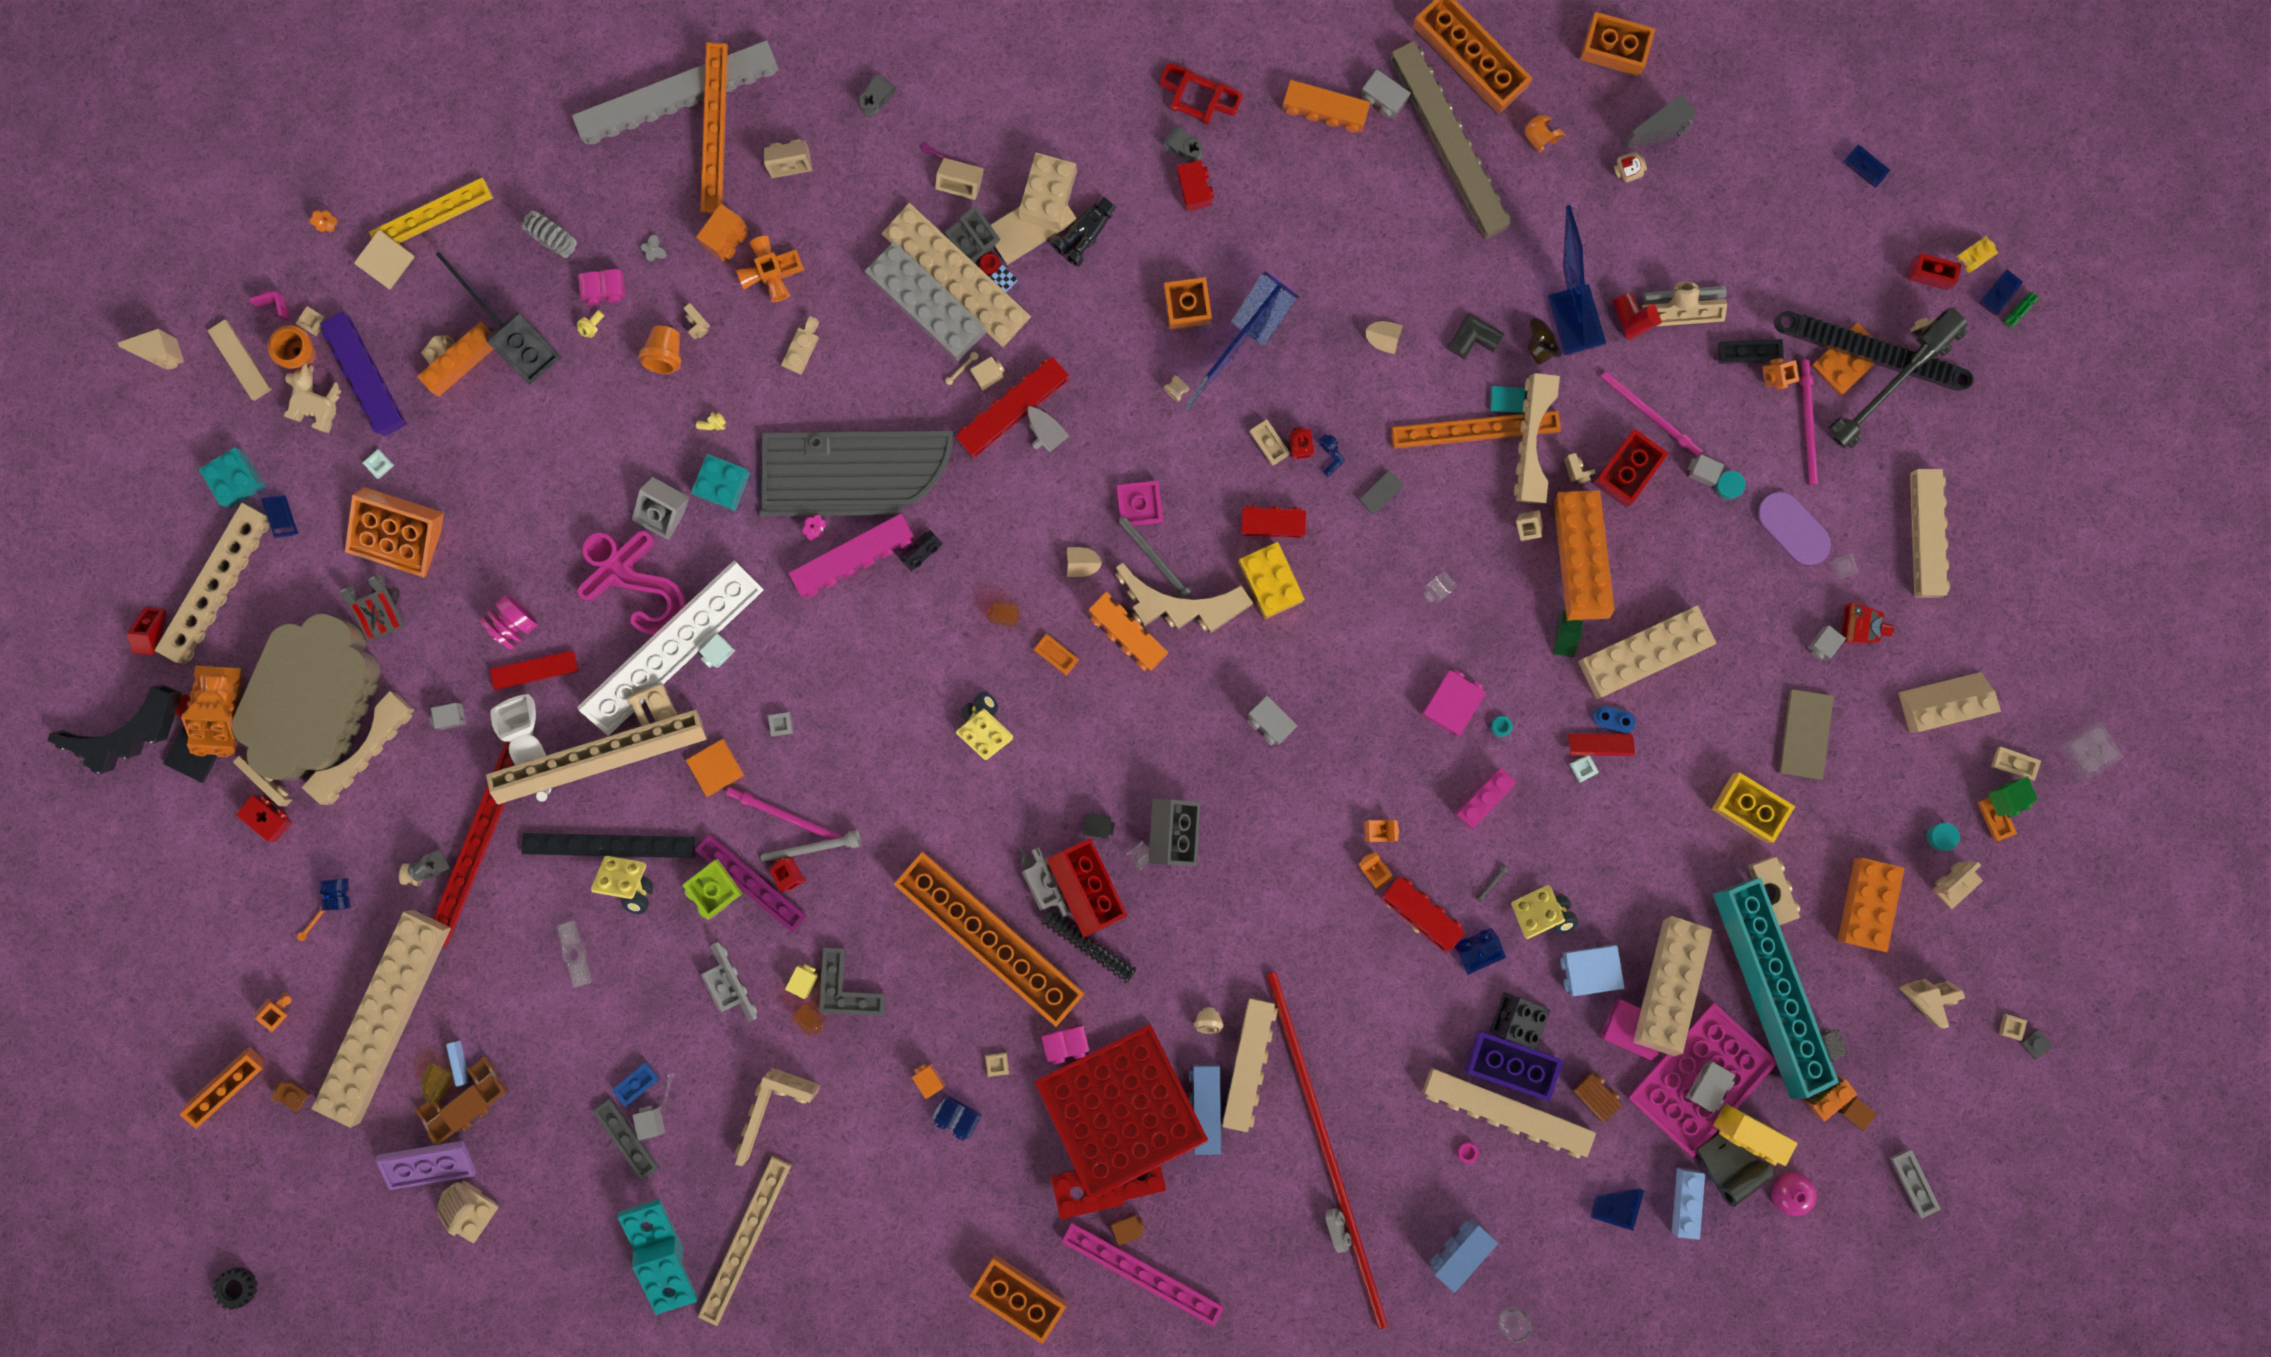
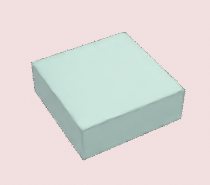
[363,449,394,479]
[1569,756,1599,783]

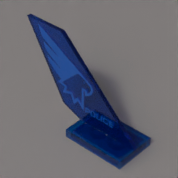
[1548,205,1607,356]
[1185,271,1299,409]

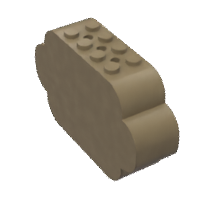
[232,614,380,781]

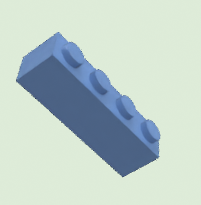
[1189,1065,1221,1155]

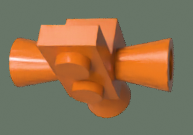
[736,236,805,302]

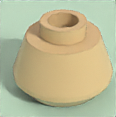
[1194,1007,1223,1034]

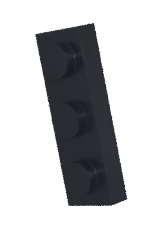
[1718,339,1784,364]

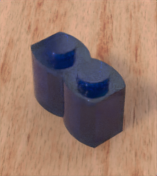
[931,1094,983,1141]

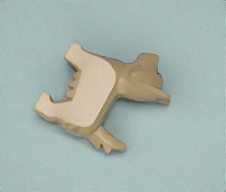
[284,363,341,433]

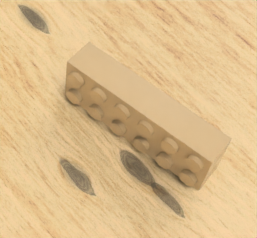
[1578,606,1717,699]
[1633,916,1712,1056]

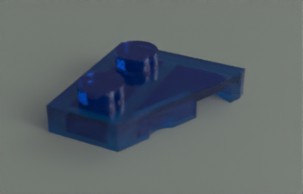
[1590,1188,1645,1231]

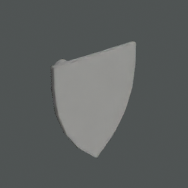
[1028,406,1069,453]

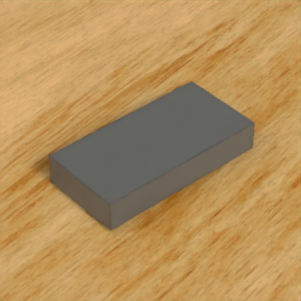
[1359,470,1404,515]

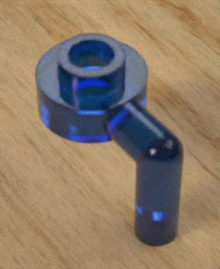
[1318,434,1345,477]

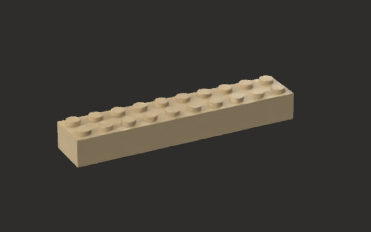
[312,910,451,1128]

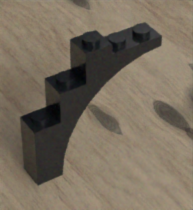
[47,685,182,774]

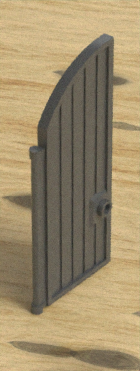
[760,431,954,517]

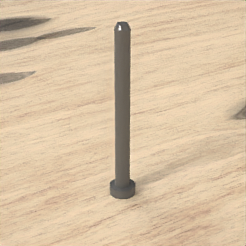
[1119,516,1192,599]

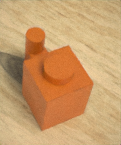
[253,992,292,1032]

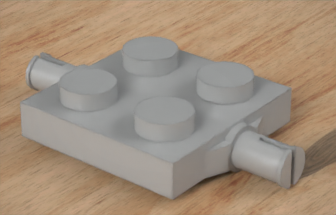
[1022,847,1071,917]

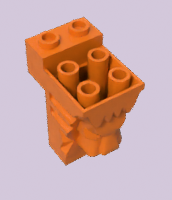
[182,666,244,757]

